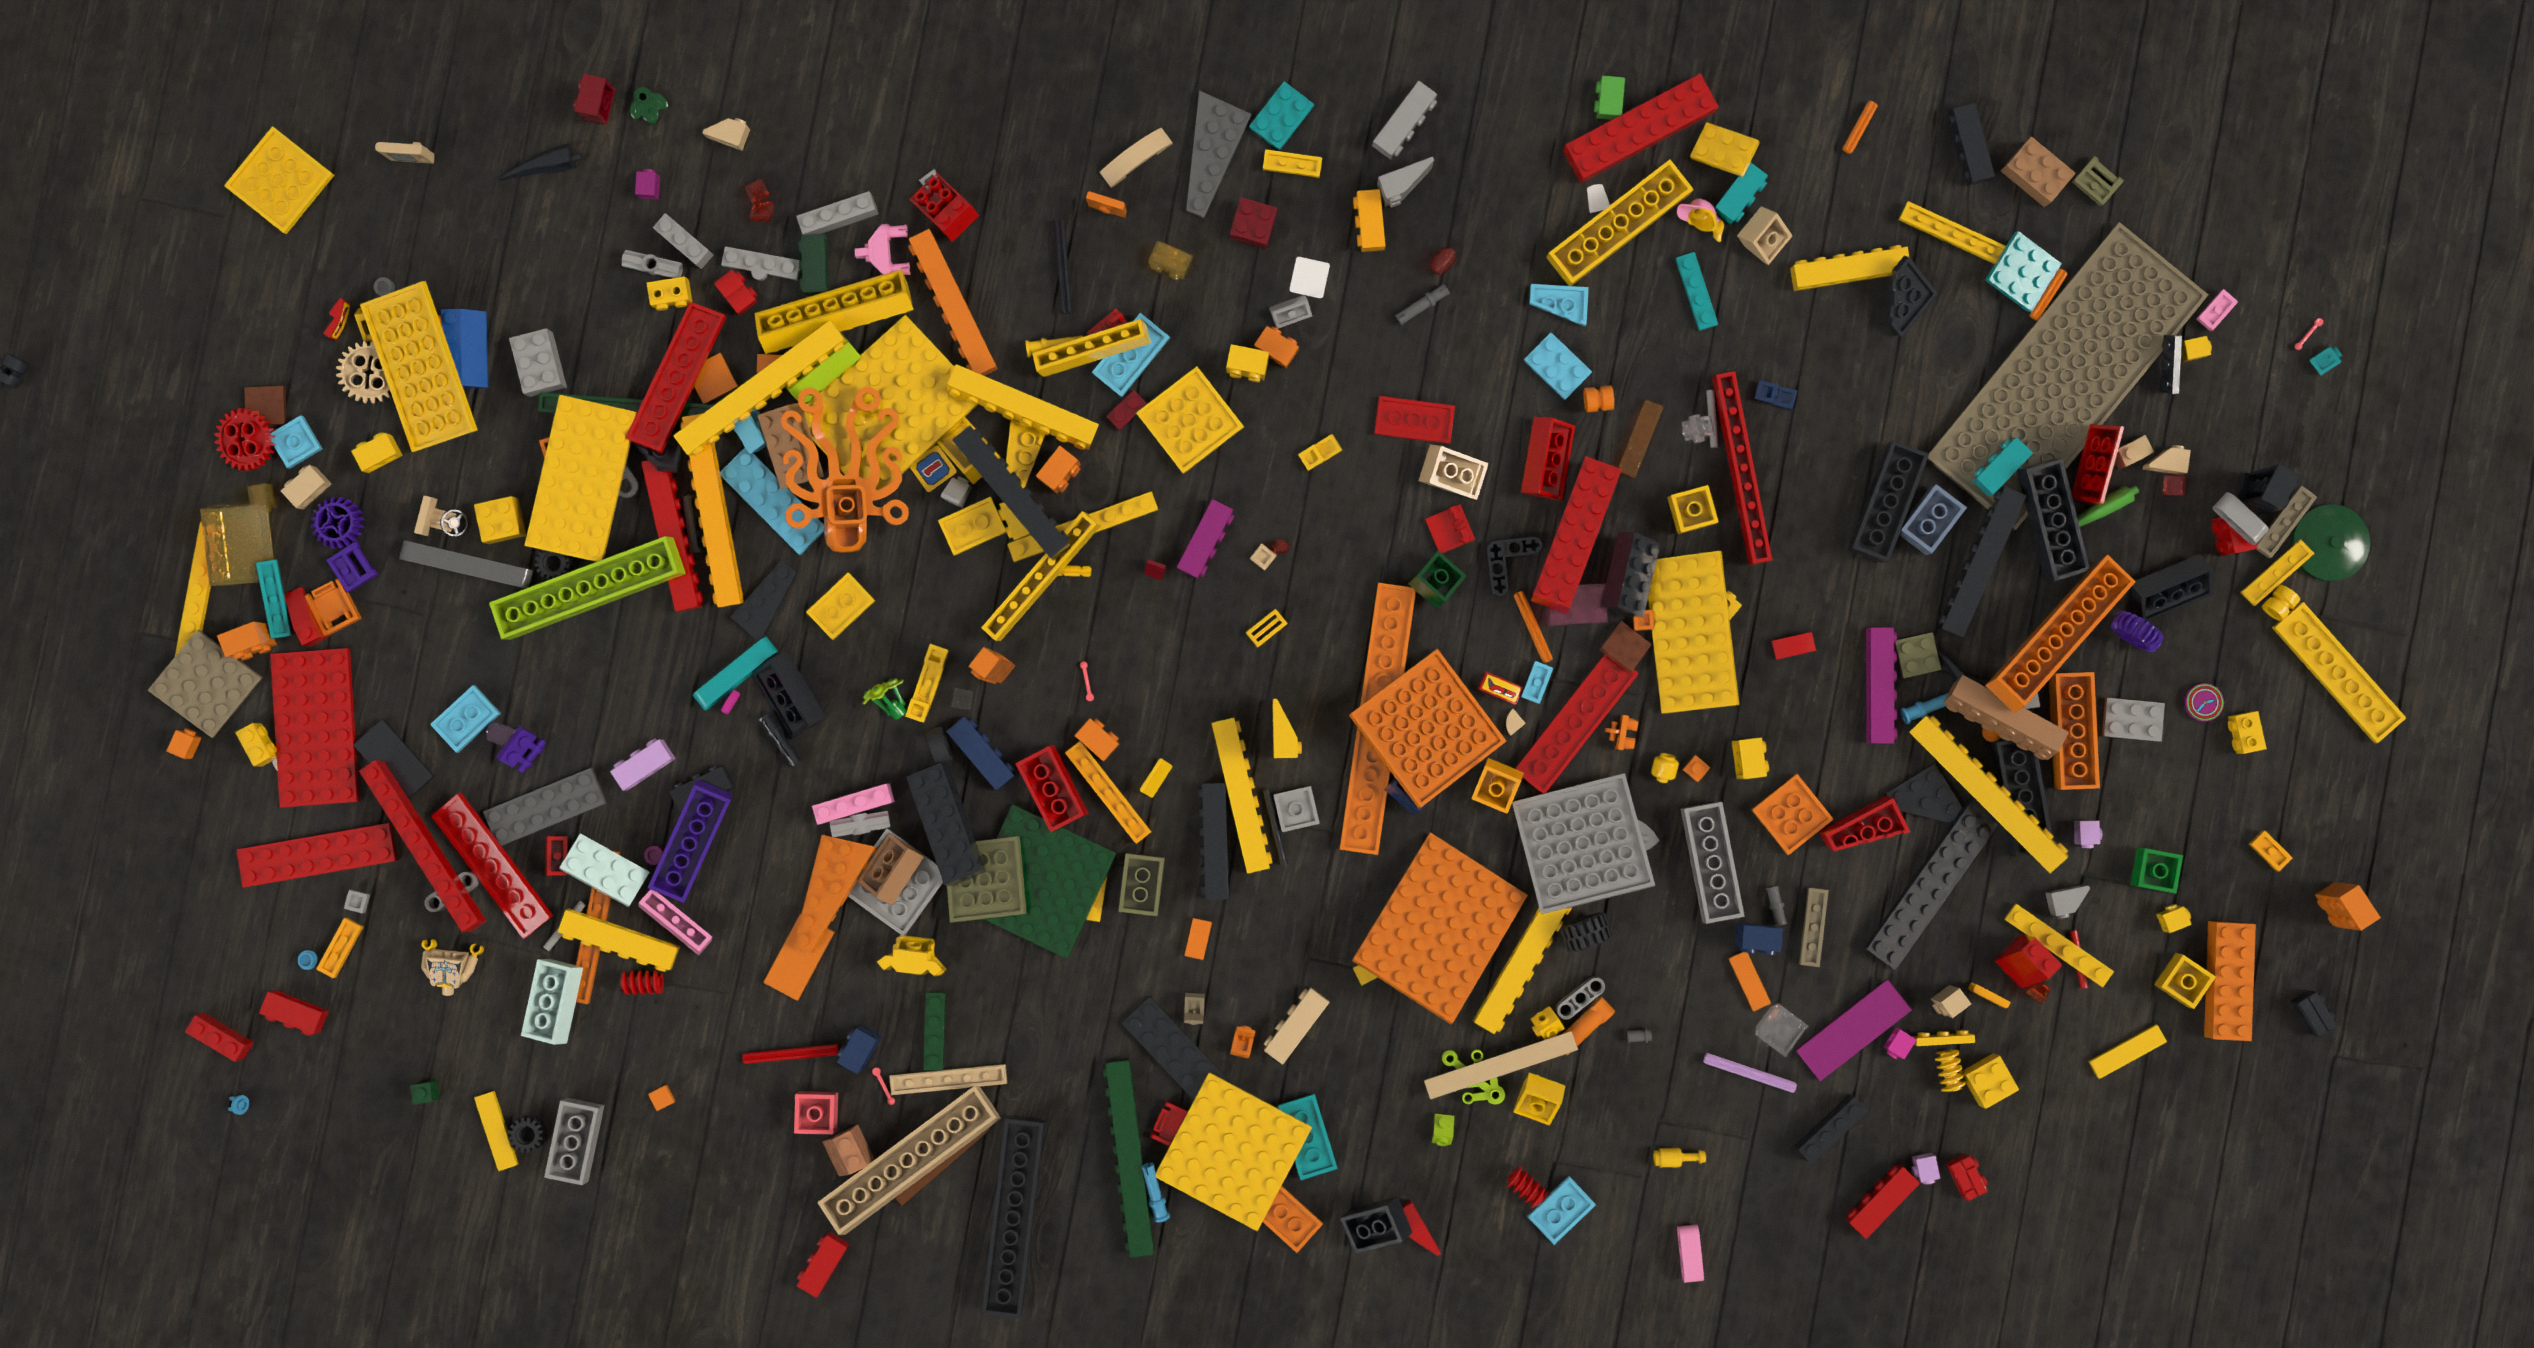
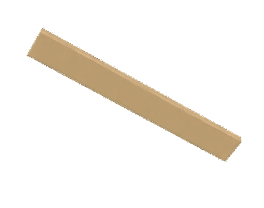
[1424,1031,1578,1099]

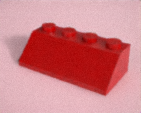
[1521,417,1575,501]
[1015,745,1089,832]

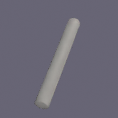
[1707,390,1718,448]
[543,901,586,951]

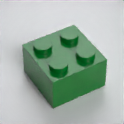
[2130,848,2183,894]

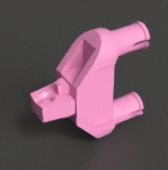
[855,224,911,275]

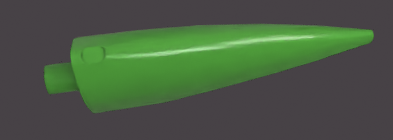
[2077,486,2139,527]

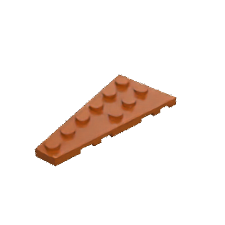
[793,835,877,953]

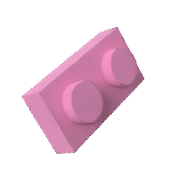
[2196,289,2238,332]

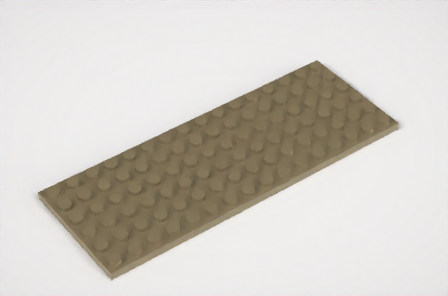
[1927,222,2208,531]

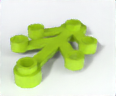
[1442,1049,1505,1104]

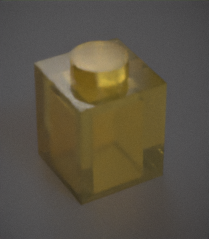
[247,483,278,514]

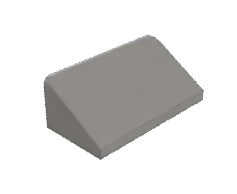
[1269,295,1312,329]

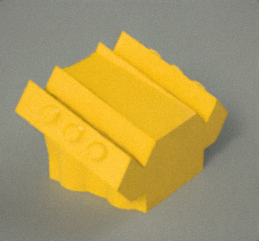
[877,935,947,976]

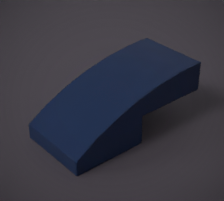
[1754,380,1798,410]

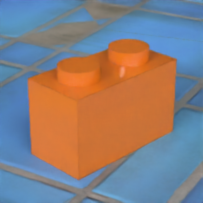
[1254,326,1299,369]
[1075,718,1119,761]

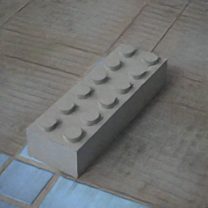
[1681,802,1745,924]

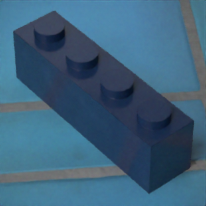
[946,717,1016,791]

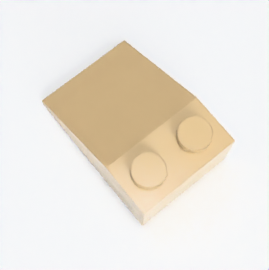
[1419,444,1489,500]

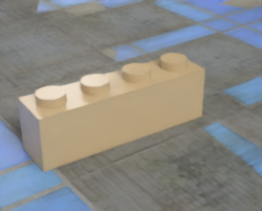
[1264,987,1329,1065]

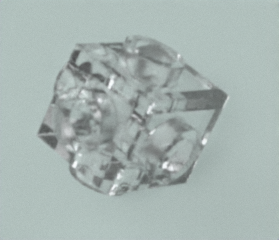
[1682,414,1715,443]

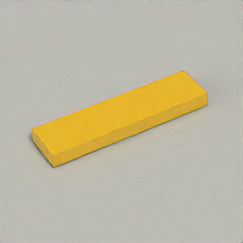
[2240,540,2315,606]
[2088,1024,2167,1079]
[474,1091,519,1171]

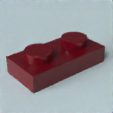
[1106,390,1147,431]

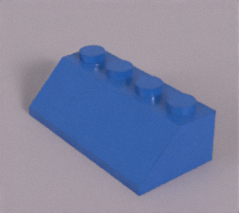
[441,309,488,389]

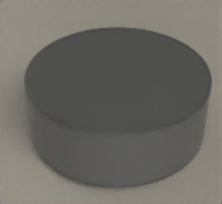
[374,277,395,296]

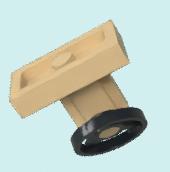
[414,496,468,536]

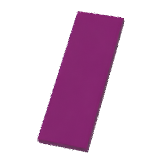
[1795,979,1912,1081]

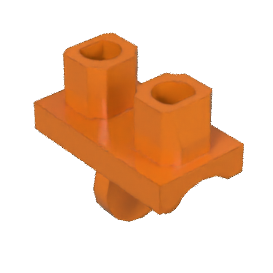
[1605,715,1638,750]

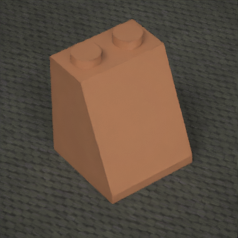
[822,1124,874,1176]

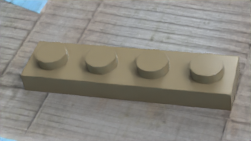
[2257,486,2317,558]
[1799,888,1829,967]

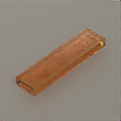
[1618,400,1663,478]

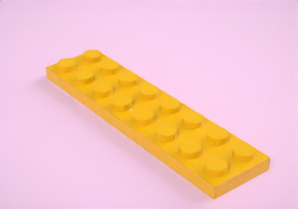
[2272,602,2406,743]

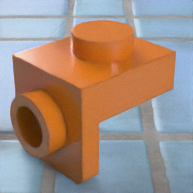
[1230,1026,1255,1059]

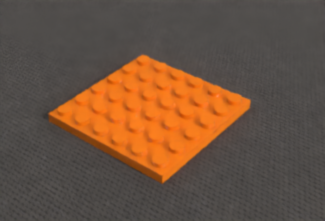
[1349,649,1506,809]

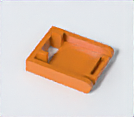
[304,578,362,636]

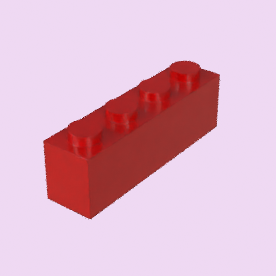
[1845,1164,1920,1239]

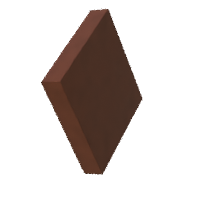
[245,386,287,426]
[1600,621,1652,674]

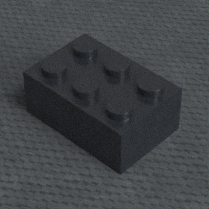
[1340,1197,1413,1254]

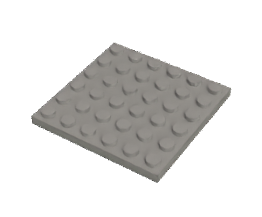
[1512,773,1655,915]

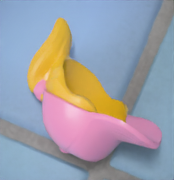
[1677,199,1724,242]

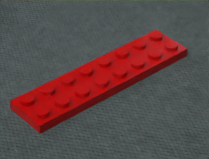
[625,302,726,453]
[1515,654,1639,794]
[432,793,553,939]
[237,823,398,888]

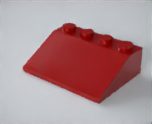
[2071,424,2124,505]

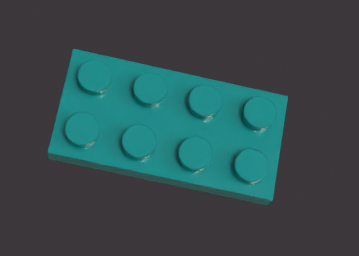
[1278,1094,1338,1180]

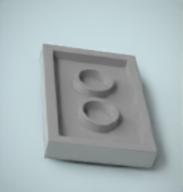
[2102,698,2165,742]

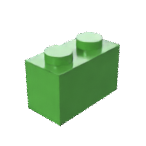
[1594,76,1625,120]

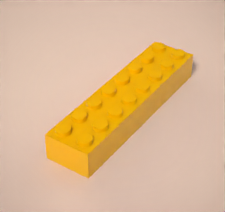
[1546,160,1694,286]
[755,269,913,354]

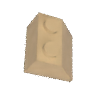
[1737,206,1792,265]

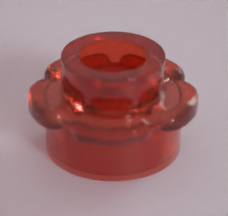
[1271,540,1290,554]

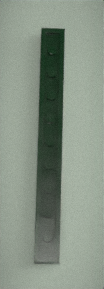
[538,393,714,422]

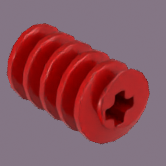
[620,970,664,995]
[1507,1166,1549,1209]

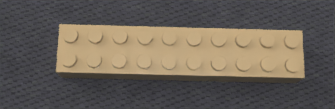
[817,1086,1001,1235]

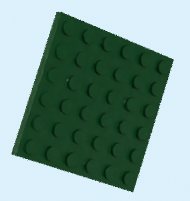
[984,804,1117,959]

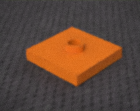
[1086,191,1127,218]

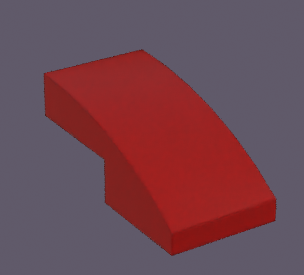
[1772,632,1816,660]

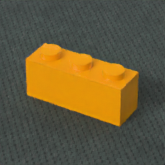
[1353,189,1385,252]

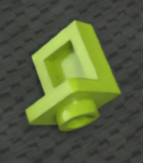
[1432,1114,1454,1146]

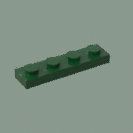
[923,992,946,1071]

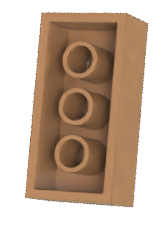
[757,403,824,489]

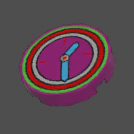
[2184,683,2224,722]

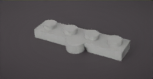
[721,247,801,281]

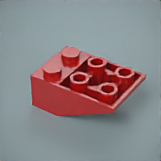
[910,173,979,242]

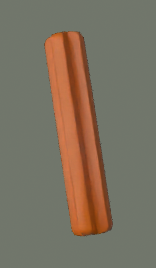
[1843,101,1878,154]
[2029,269,2067,320]

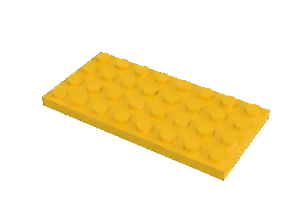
[360,281,478,452]
[525,395,637,562]
[1648,551,1739,713]

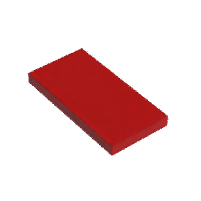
[1374,396,1455,444]

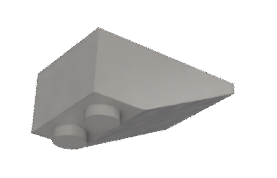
[1377,157,1434,207]

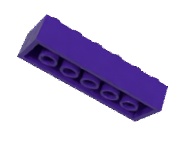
[648,779,733,903]

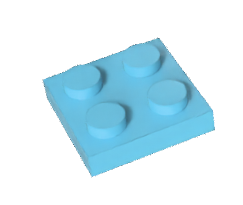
[270,415,323,469]

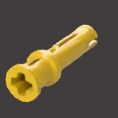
[1025,335,1083,357]

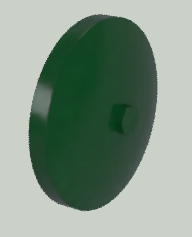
[2291,504,2370,581]

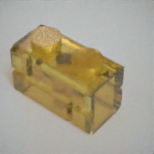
[1148,241,1193,280]

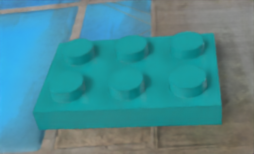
[1249,82,1314,151]

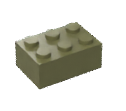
[1119,853,1165,916]

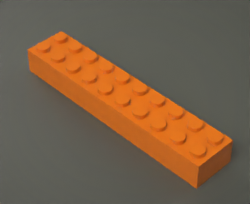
[1985,555,2136,713]

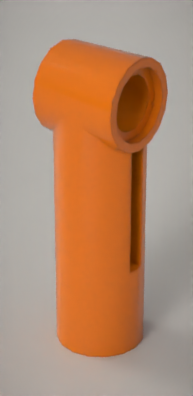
[1563,996,1615,1056]

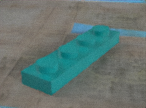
[1675,252,1718,331]
[256,559,292,639]

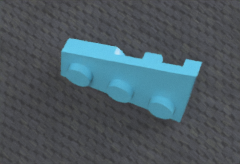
[1529,284,1589,327]

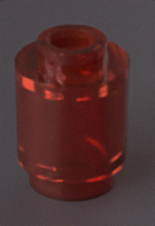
[1429,247,1457,276]

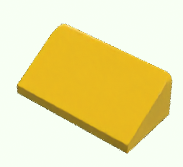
[1140,758,1172,797]

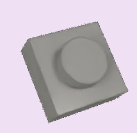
[344,889,370,913]

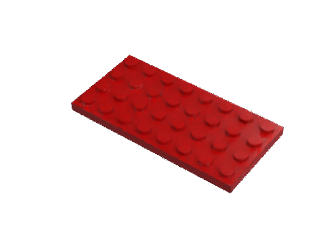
[270,648,360,808]

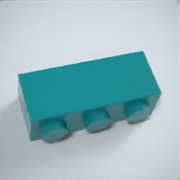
[1714,162,1768,225]
[1971,437,2033,496]

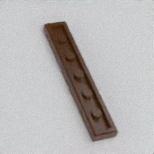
[895,1127,991,1205]

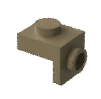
[1184,993,1205,1025]

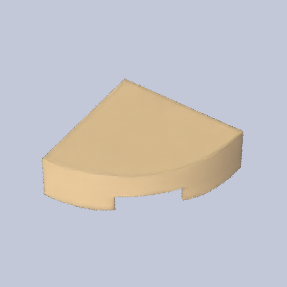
[1506,709,1526,736]

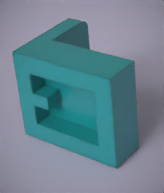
[2309,345,2342,375]

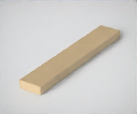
[890,1064,1007,1095]

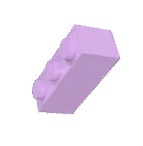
[610,738,676,791]

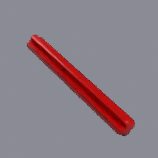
[742,1044,839,1064]

